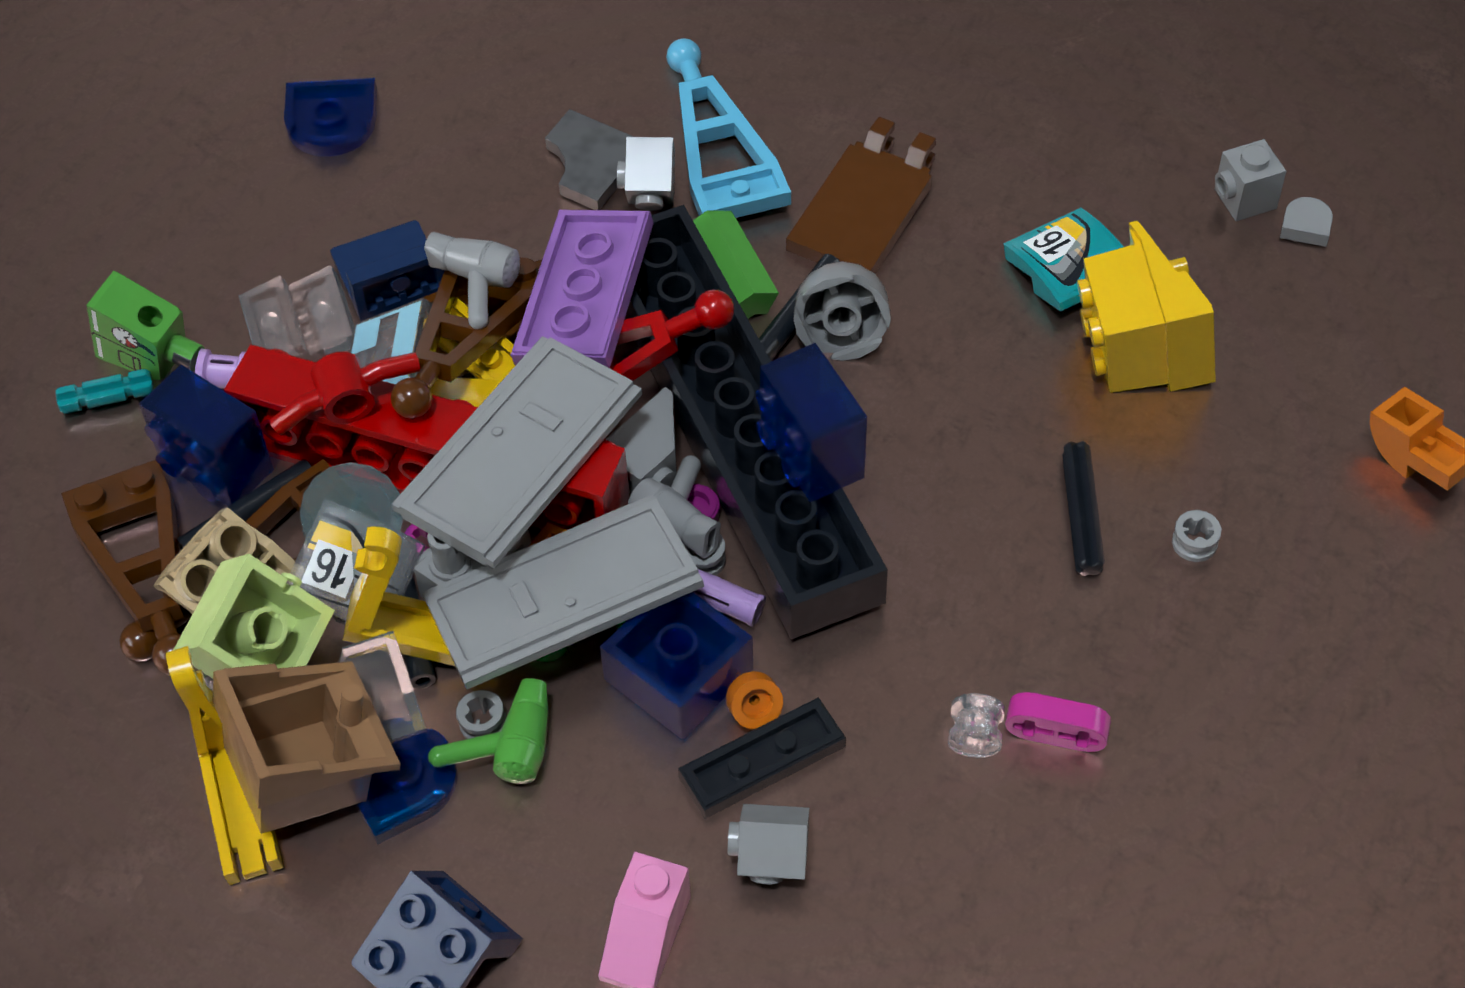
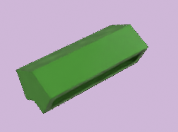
[693,210,779,319]

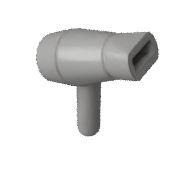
[424,232,520,329]
[628,455,721,558]

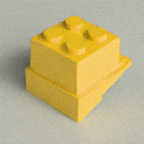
[1077,221,1216,393]

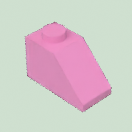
[598,852,691,988]

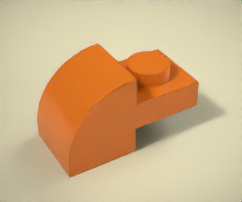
[1370,386,1465,491]

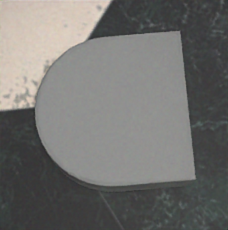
[1280,197,1333,247]

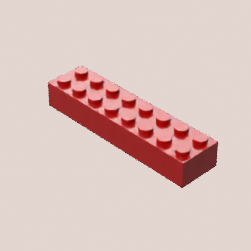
[224,344,630,534]

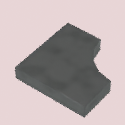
[545,109,634,210]

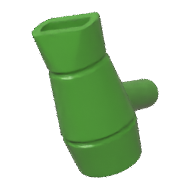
[428,678,548,784]

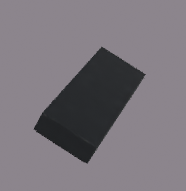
[678,697,846,819]

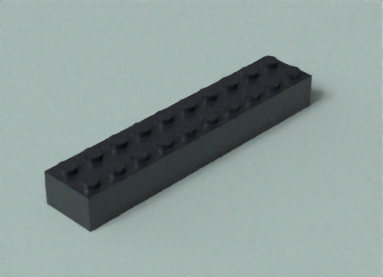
[624,205,888,639]

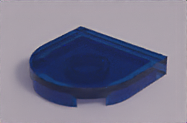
[284,78,377,157]
[356,722,457,845]

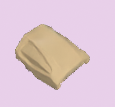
[153,507,305,614]

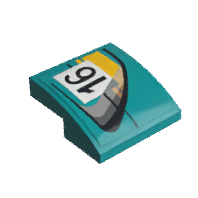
[1003,208,1124,311]

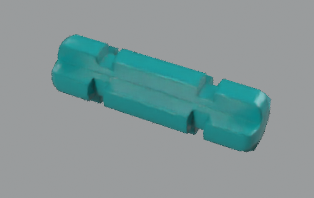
[56,369,154,414]

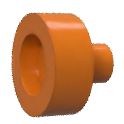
[726,671,783,729]

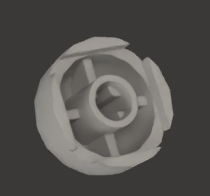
[794,261,891,361]

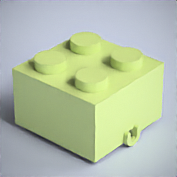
[173,554,335,679]

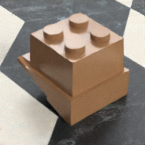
[213,661,401,834]

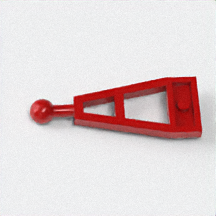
[610,290,734,381]

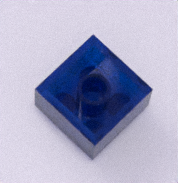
[756,343,868,502]
[139,365,274,506]
[600,592,753,740]

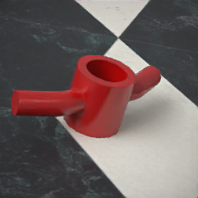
[270,351,420,435]

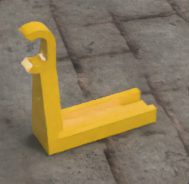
[342,526,455,666]
[166,646,283,885]

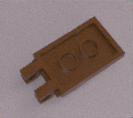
[786,117,936,274]

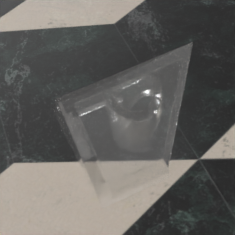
[338,631,427,743]

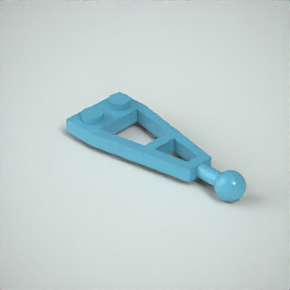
[666,38,791,218]

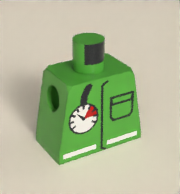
[86,270,205,381]

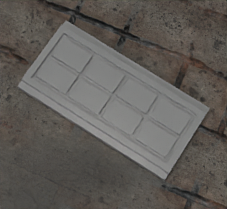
[391,336,642,568]
[422,494,704,689]

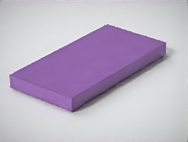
[511,210,654,368]

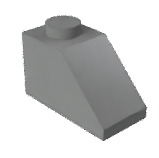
[605,387,677,495]

